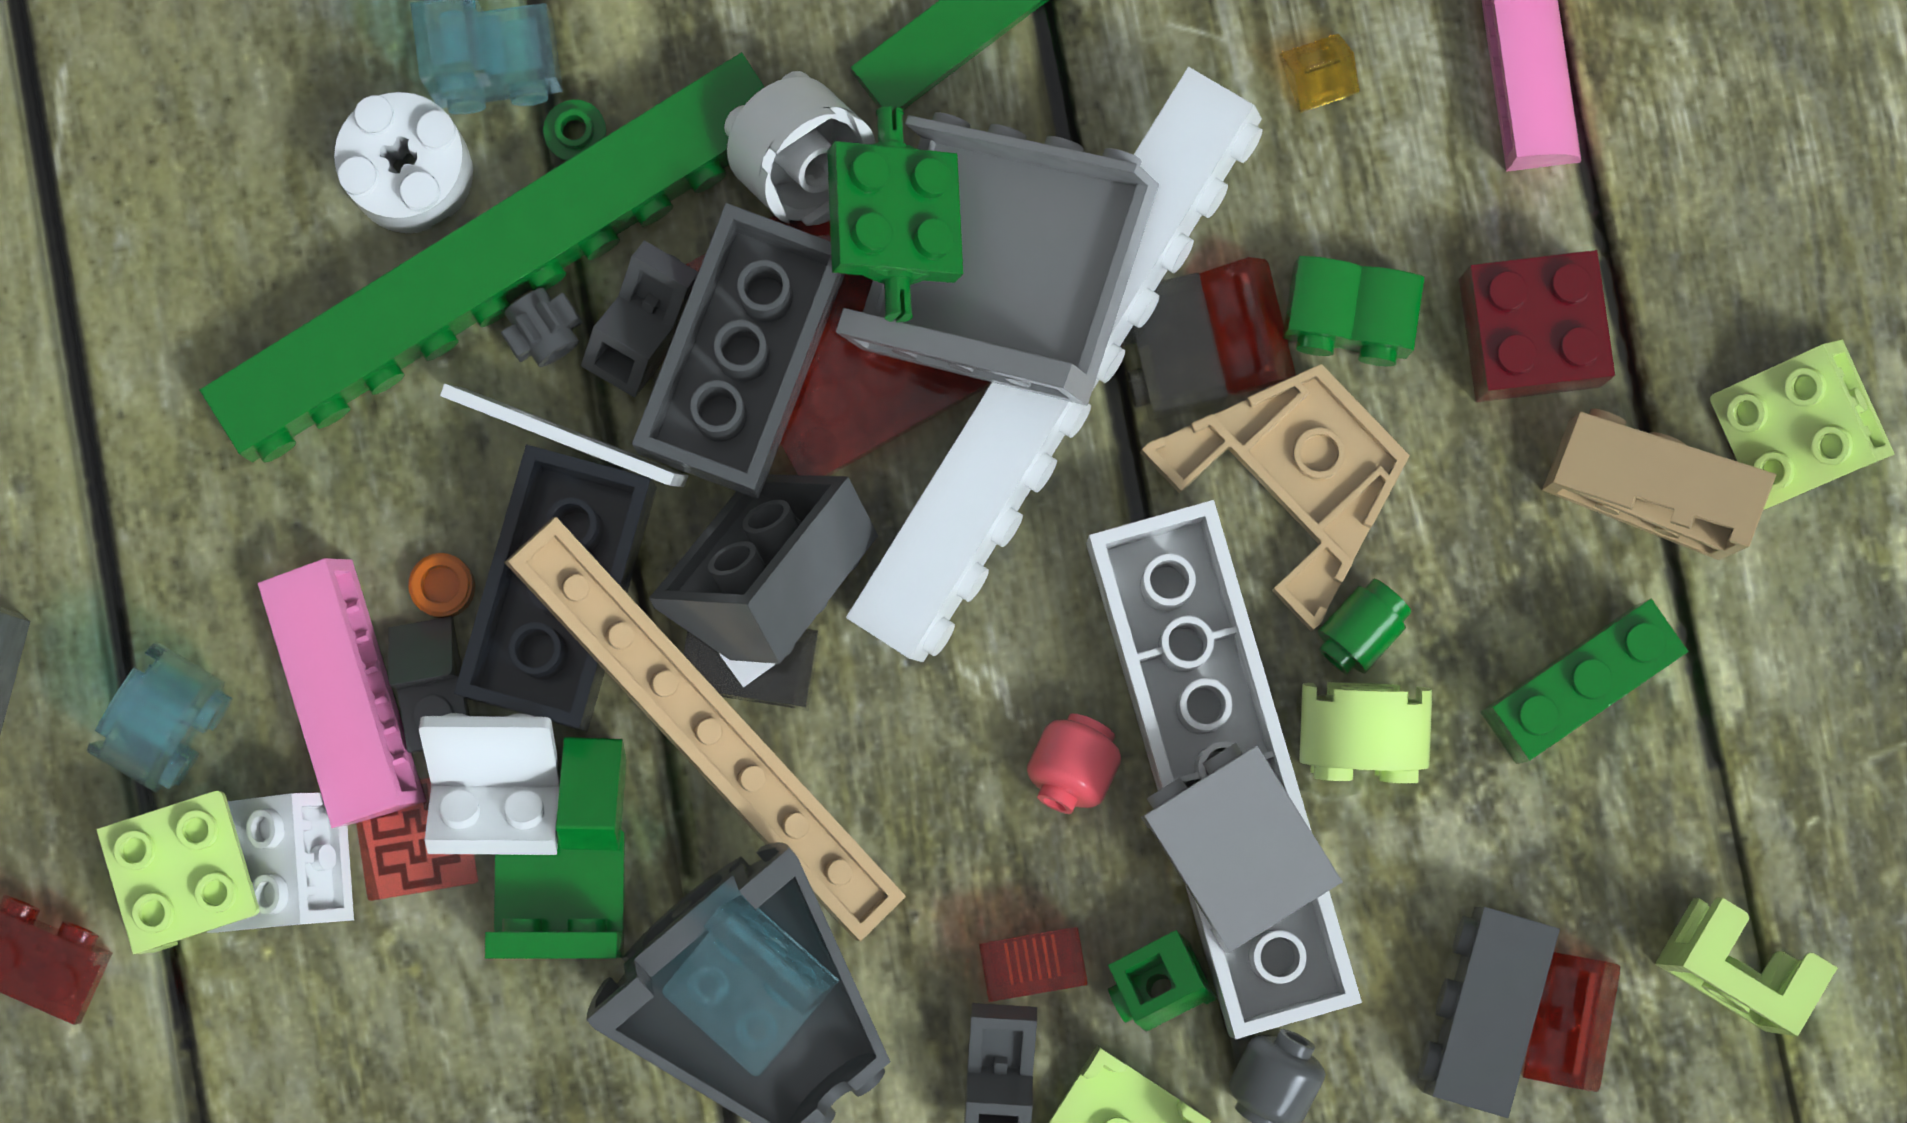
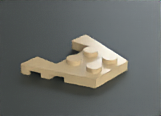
[1140,364,1410,632]

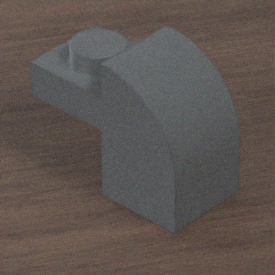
[581,240,699,398]
[964,1003,1037,1123]

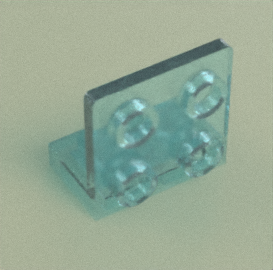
[662,894,840,1076]

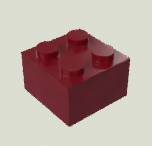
[1459,250,1615,402]

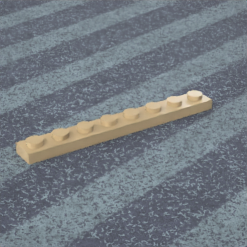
[504,517,906,942]

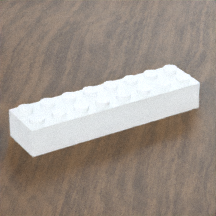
[1086,500,1362,1039]

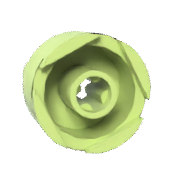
[1299,682,1432,783]

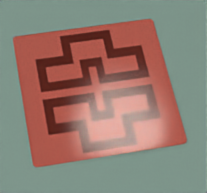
[356,778,478,901]

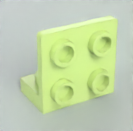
[1710,339,1895,510]
[96,791,259,954]

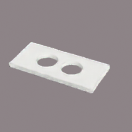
[440,384,689,487]

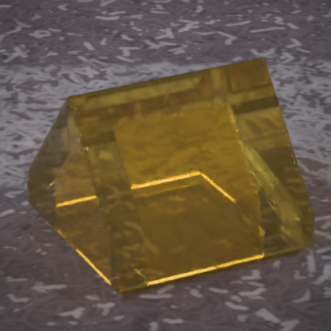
[1279,33,1360,113]

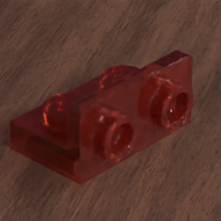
[0,895,113,1025]

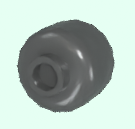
[1229,1029,1326,1123]

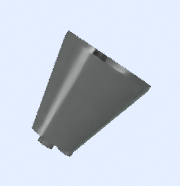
[586,842,891,1123]

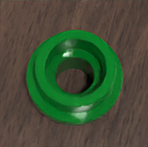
[543,100,607,162]

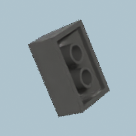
[649,474,878,664]

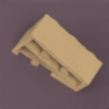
[1542,409,1777,560]

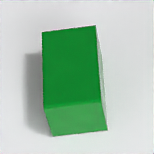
[556,737,626,851]

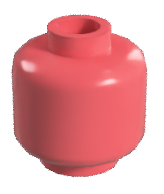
[1027,714,1121,814]

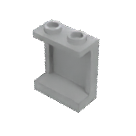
[1141,743,1343,953]

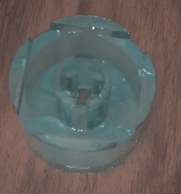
[87,642,233,792]

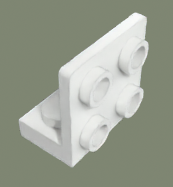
[419,713,561,855]
[207,793,354,933]

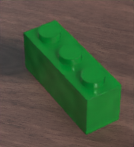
[1480,598,1689,764]

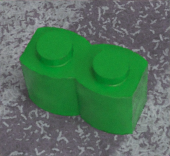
[1282,256,1425,367]

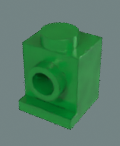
[1108,930,1217,1032]

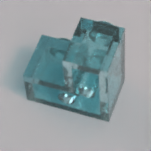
[410,0,563,114]

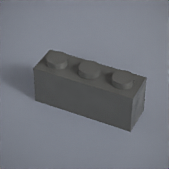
[1418,907,1560,1118]

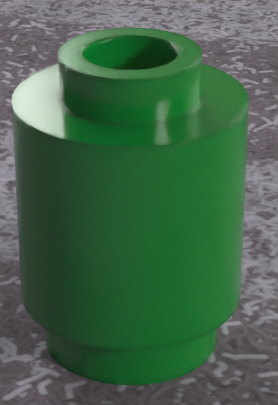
[1317,578,1412,674]

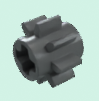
[501,288,583,367]

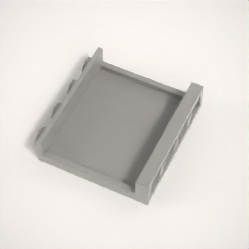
[836,112,1159,406]

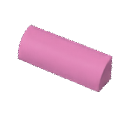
[1481,0,1581,172]
[258,558,426,828]

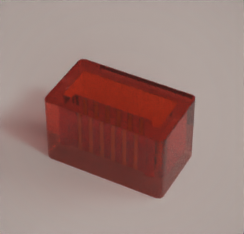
[978,927,1088,1002]

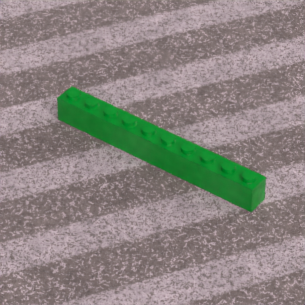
[199,52,764,463]

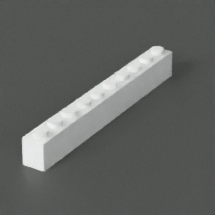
[846,67,1262,662]

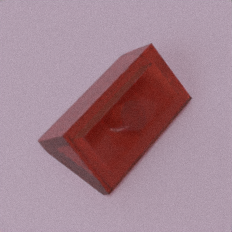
[1193,257,1296,396]
[1523,952,1620,1092]

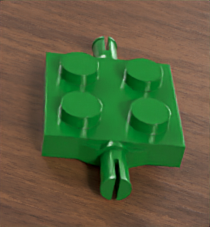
[827,106,964,322]

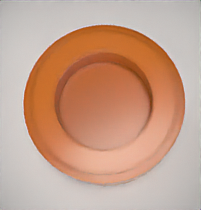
[408,553,475,618]

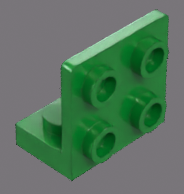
[485,829,625,959]

